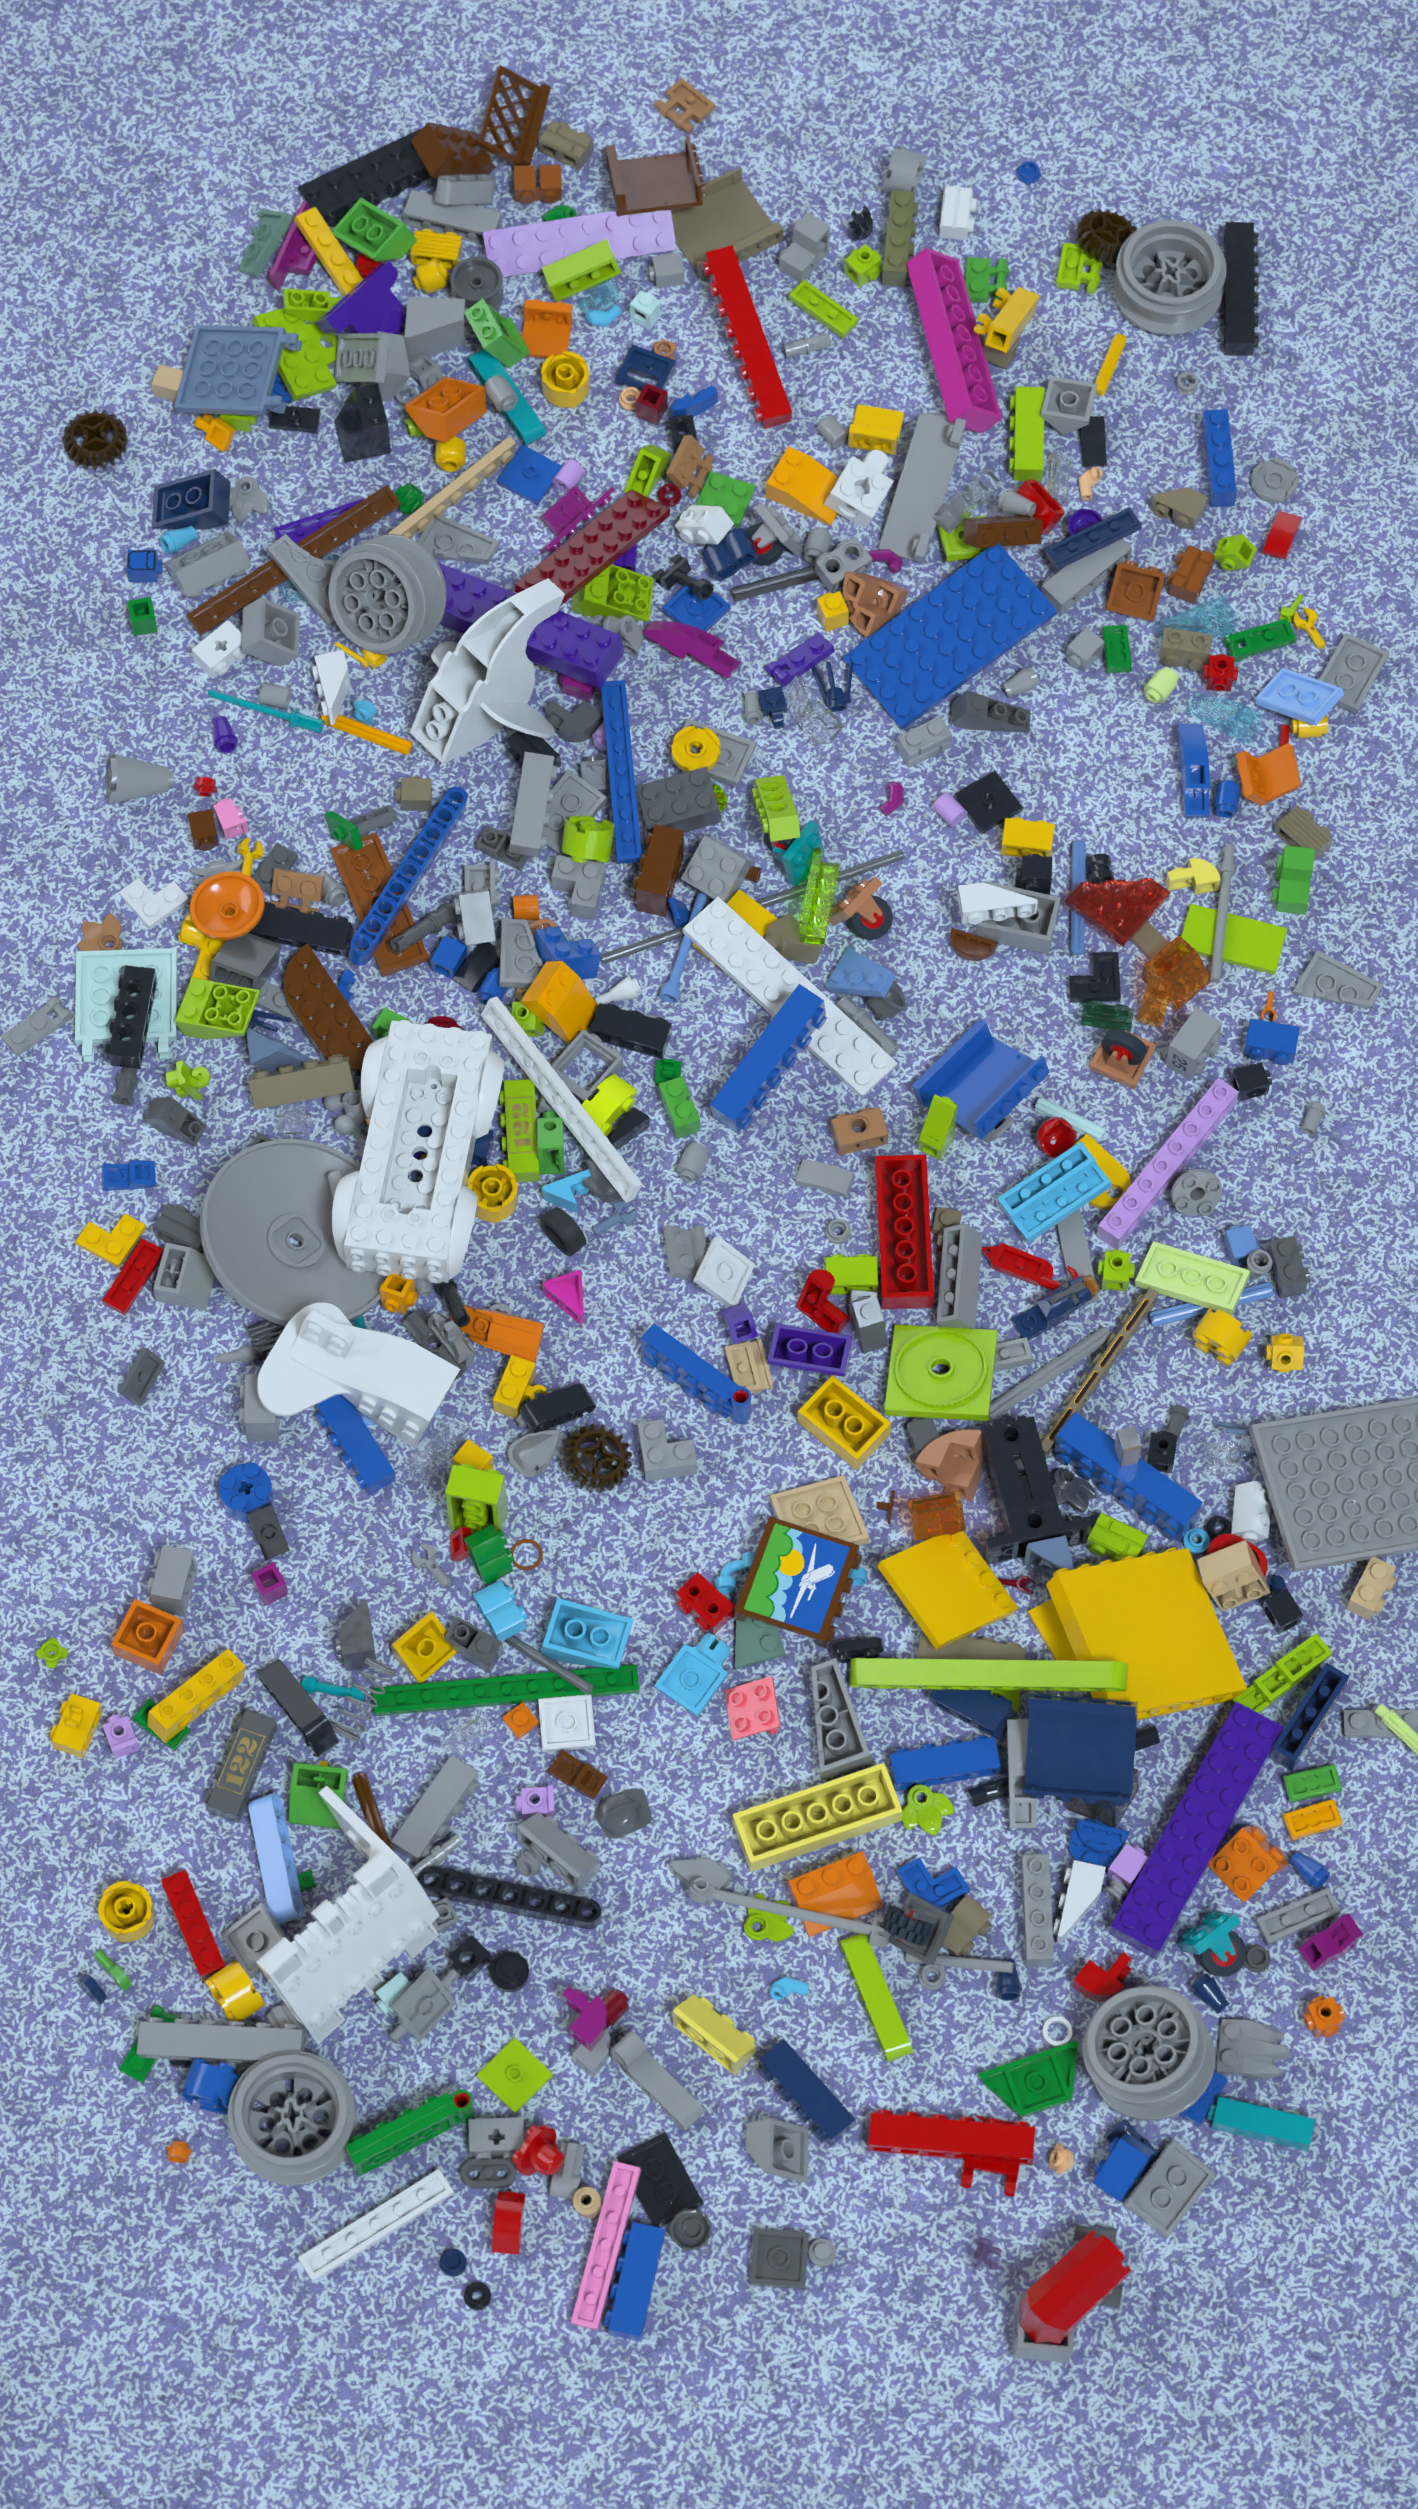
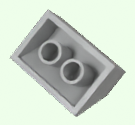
[163,532,252,598]
[517,1812,600,1894]

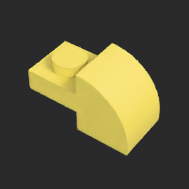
[1166,858,1221,895]

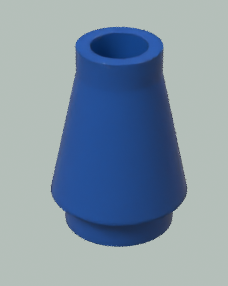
[1289,1851,1330,1889]

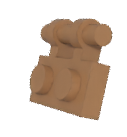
[654,78,715,134]
[666,435,714,499]
[270,868,325,914]

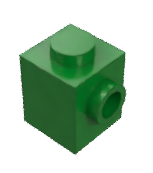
[127,597,158,636]

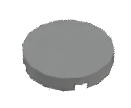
[1250,458,1299,503]

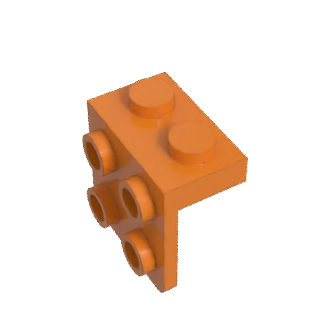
[522,299,573,359]
[1236,744,1301,806]
[1209,1825,1289,1901]

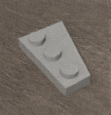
[417,516,500,564]
[499,918,543,989]
[1293,950,1384,1009]

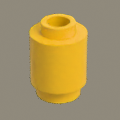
[1291,715,1328,739]

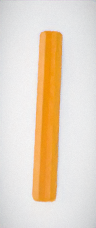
[321,714,413,755]

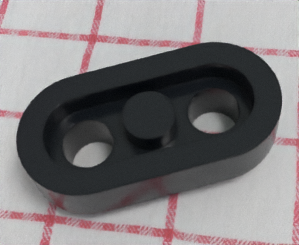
[830,1637,884,1663]

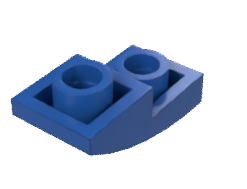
[670,385,718,418]

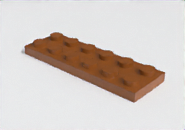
[330,832,429,978]

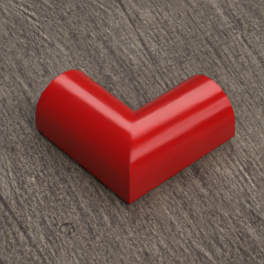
[795,1269,850,1334]

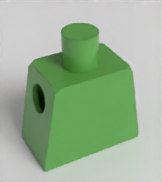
[537,1111,565,1175]

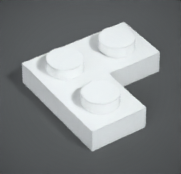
[119,878,189,930]

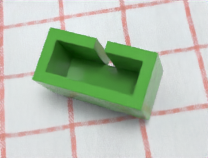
[659,1076,700,1139]

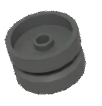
[450,257,504,311]

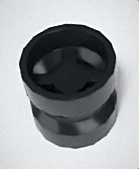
[1086,853,1114,887]

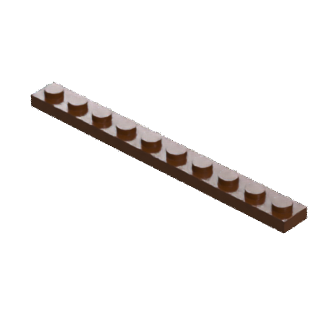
[186,484,401,637]

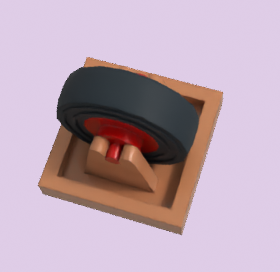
[827,877,893,940]
[1089,1024,1157,1090]

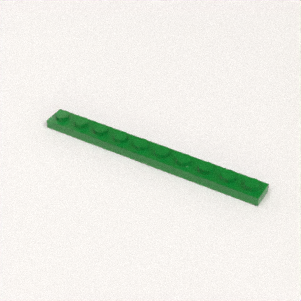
[373,1665,640,1716]

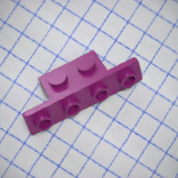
[269,201,318,290]
[539,486,615,554]

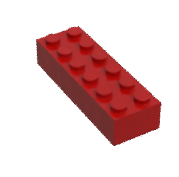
[874,1154,934,1310]

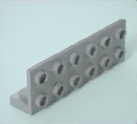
[878,414,966,564]

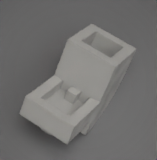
[566,2013,611,2078]

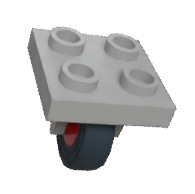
[747,502,804,566]

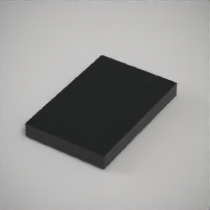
[617,2132,704,2228]

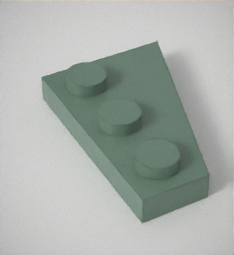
[239,209,293,277]
[735,1587,785,1670]

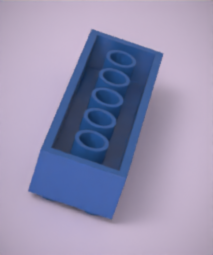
[710,984,827,1134]
[1054,1412,1203,1543]

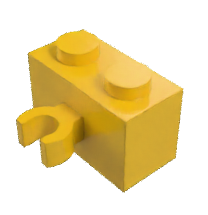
[493,1355,547,1419]
[50,1693,103,1759]

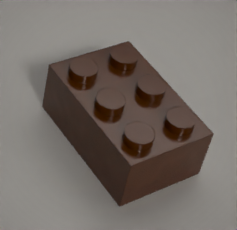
[411,122,495,178]
[633,824,684,917]

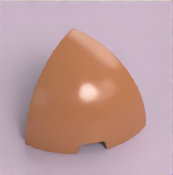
[843,571,909,637]
[915,1429,984,1502]

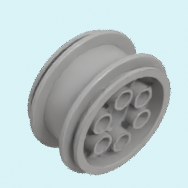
[1114,220,1226,335]
[328,534,447,654]
[1083,1986,1215,2121]
[228,2051,357,2186]

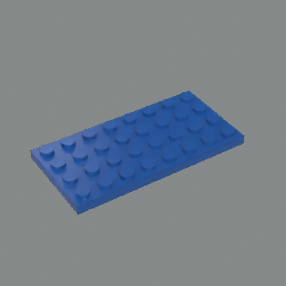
[842,543,1057,730]

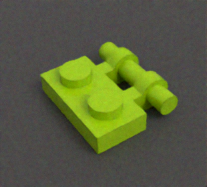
[1056,242,1103,294]

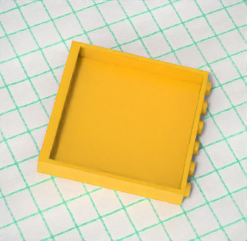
[1046,1547,1247,1720]

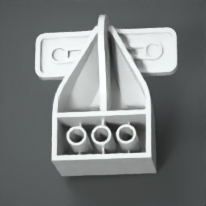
[257,1302,460,1448]

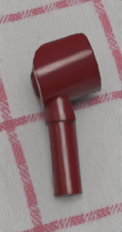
[998,1576,1036,1595]

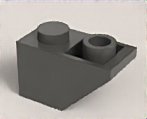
[143,1097,207,1146]
[444,1617,504,1674]

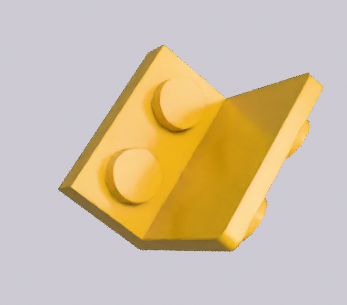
[848,404,904,455]

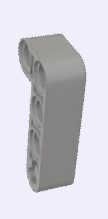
[611,2030,705,2131]

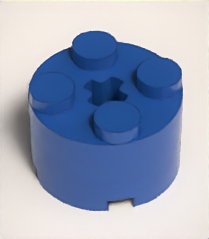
[219,1462,274,1523]
[180,2058,241,2114]

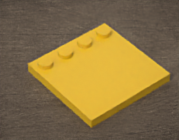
[877,1525,1019,1650]

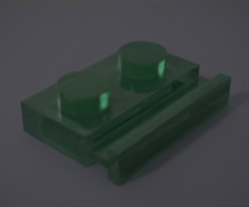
[1081,1000,1134,1032]

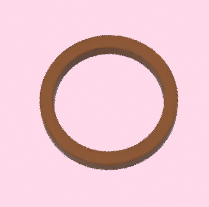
[510,1539,543,1570]

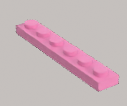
[571,2161,641,2331]

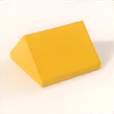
[391,1611,457,1684]

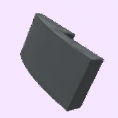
[475,825,530,871]

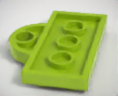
[252,308,338,401]

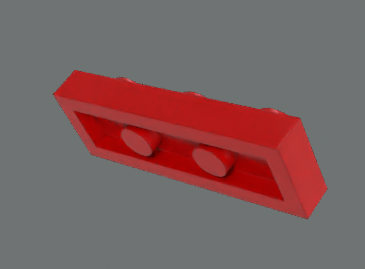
[102,1238,164,1316]

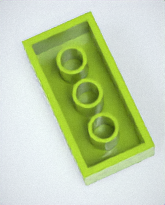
[445,1464,508,1534]

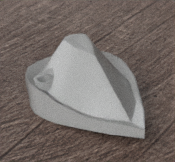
[507,1429,561,1477]

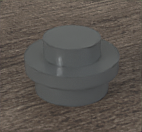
[1244,1946,1271,1973]

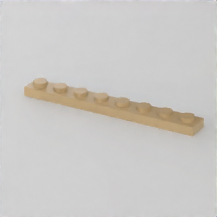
[388,437,516,539]

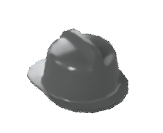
[868,980,908,1021]
[594,1788,653,1839]

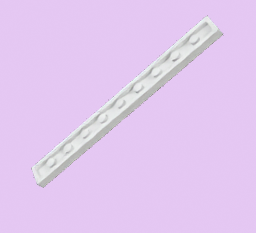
[481,997,643,1202]

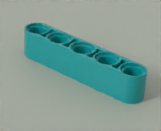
[466,349,546,446]

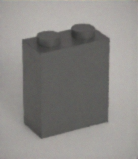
[209,933,282,990]

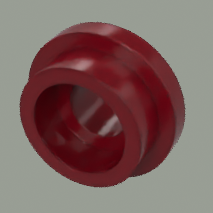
[658,483,682,507]

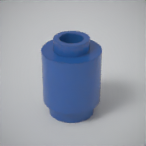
[1214,780,1241,818]
[477,968,508,1005]

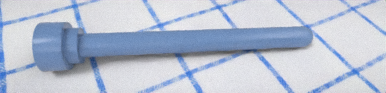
[659,892,707,1003]

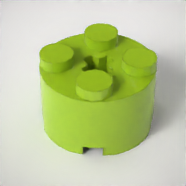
[562,816,615,863]

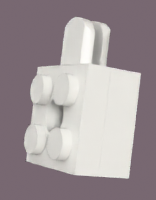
[823,450,893,529]

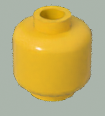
[413,259,450,294]
[435,436,467,472]

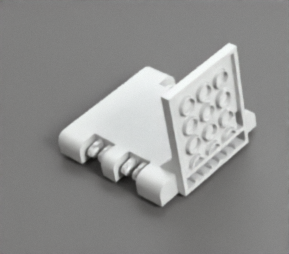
[256,1786,440,2045]

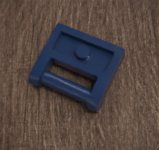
[615,344,676,391]

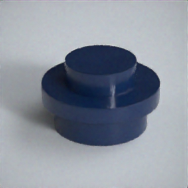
[439,2249,467,2277]

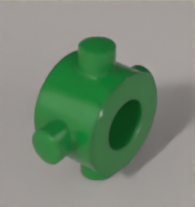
[297,1870,317,1892]

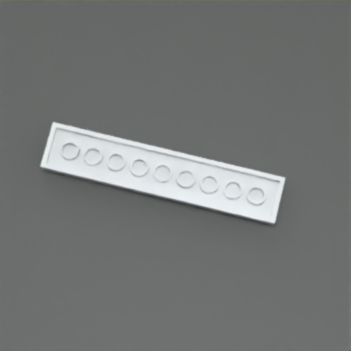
[683,897,897,1099]

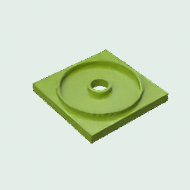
[884,1325,998,1421]

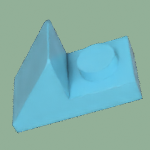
[542,1169,592,1213]

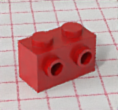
[676,1572,735,1635]

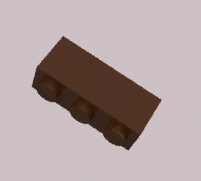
[963,515,1042,548]

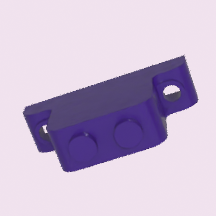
[316,260,407,335]

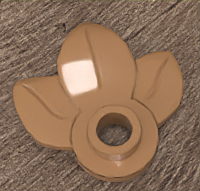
[77,913,122,951]

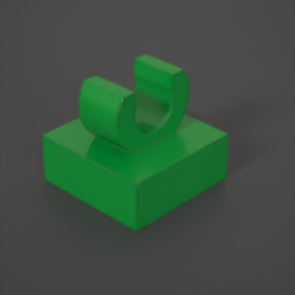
[655,1059,682,1086]

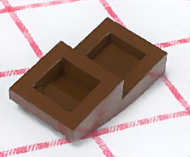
[547,1749,608,1800]

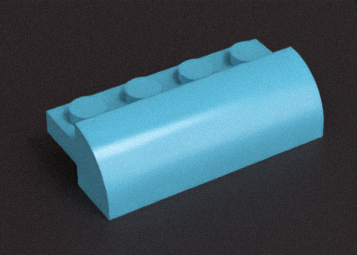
[997,1141,1112,1243]

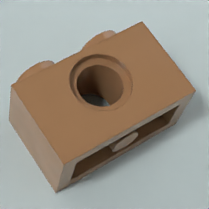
[831,1107,889,1156]

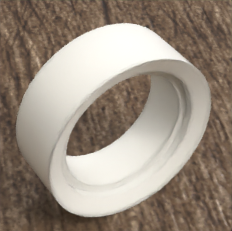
[1042,2016,1073,2048]

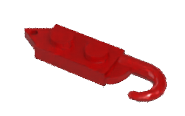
[981,1243,1078,1291]

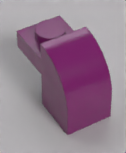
[1299,1913,1363,1971]
[562,1986,607,2052]

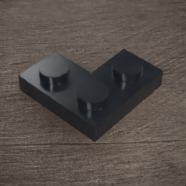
[1069,952,1121,1003]

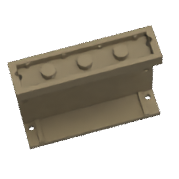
[671,167,784,281]

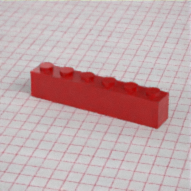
[868,2110,1035,2166]

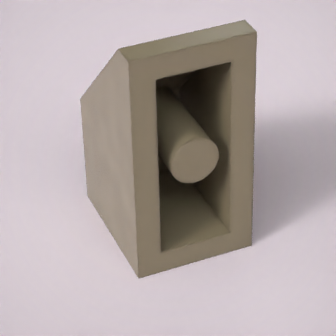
[764,913,824,964]

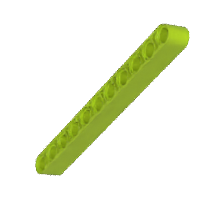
[849,1658,1128,1692]

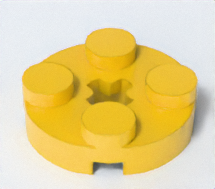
[671,726,720,772]

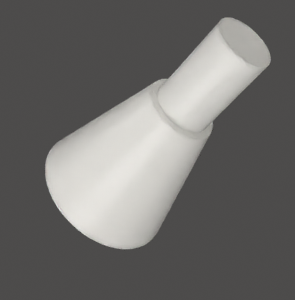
[595,975,642,1006]

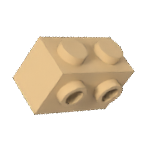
[1346,1557,1397,1621]

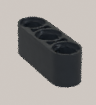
[520,1383,596,1433]

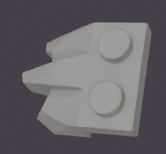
[428,1313,475,1368]
[1217,2019,1292,2079]

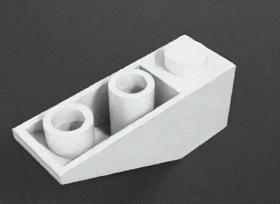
[312,650,350,725]
[957,883,1038,924]
[1053,1860,1106,1944]

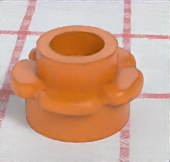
[165,2141,193,2163]

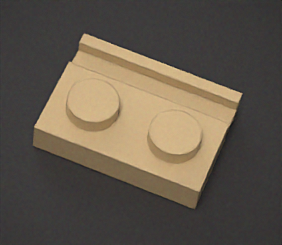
[725,1339,773,1394]

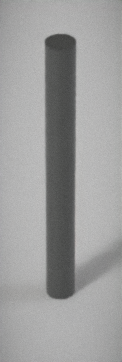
[506,1635,593,1694]

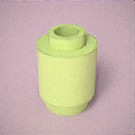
[1144,667,1179,703]

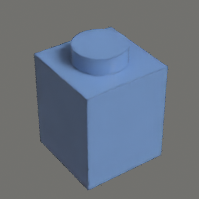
[1224,1225,1258,1266]

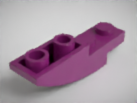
[643,621,741,678]

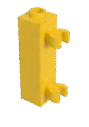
[974,286,1040,353]

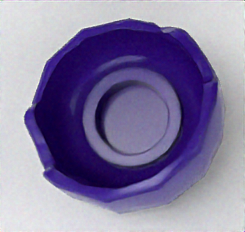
[1067,508,1103,536]

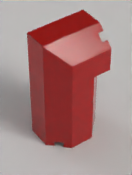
[1020,2230,1131,2344]

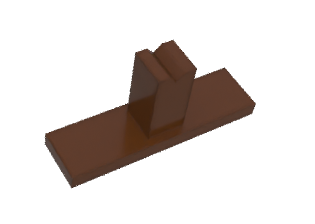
[877,1490,895,1524]

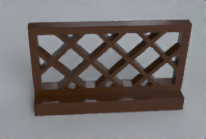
[476,65,551,170]

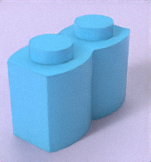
[473,1580,528,1642]

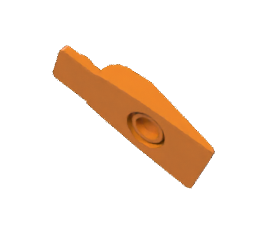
[450,1305,544,1363]

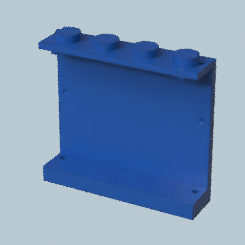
[911,1019,1050,1140]

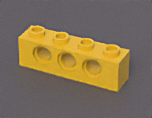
[147,1649,246,1743]

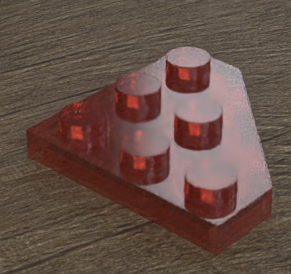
[1065,878,1171,948]

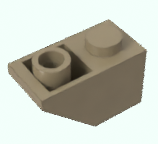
[1151,487,1209,531]

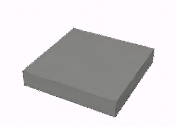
[221,1903,288,1979]

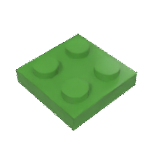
[696,471,756,528]

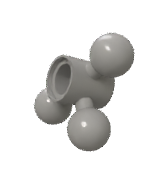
[323,1082,368,1135]

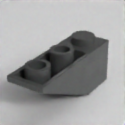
[951,691,1031,733]

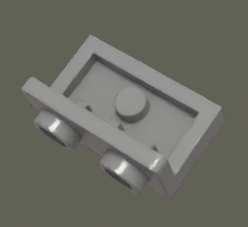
[465,859,500,914]

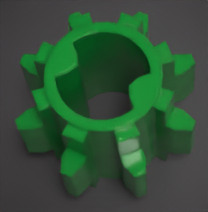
[394,483,425,515]

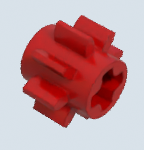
[356,253,384,279]

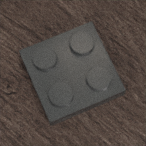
[750,2228,809,2290]

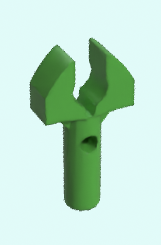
[94,1950,132,1991]

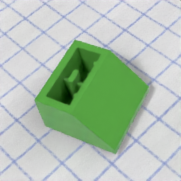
[288,1763,349,1829]

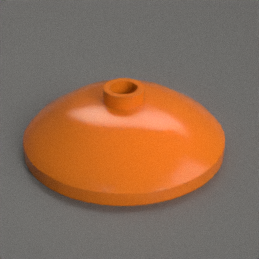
[190,872,265,940]

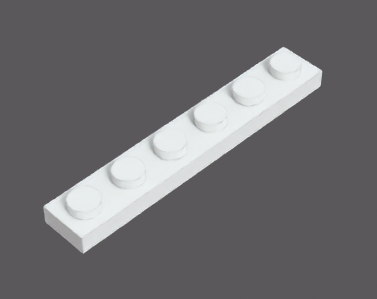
[298,2169,454,2283]

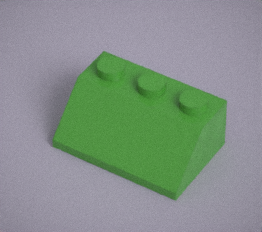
[332,198,417,262]

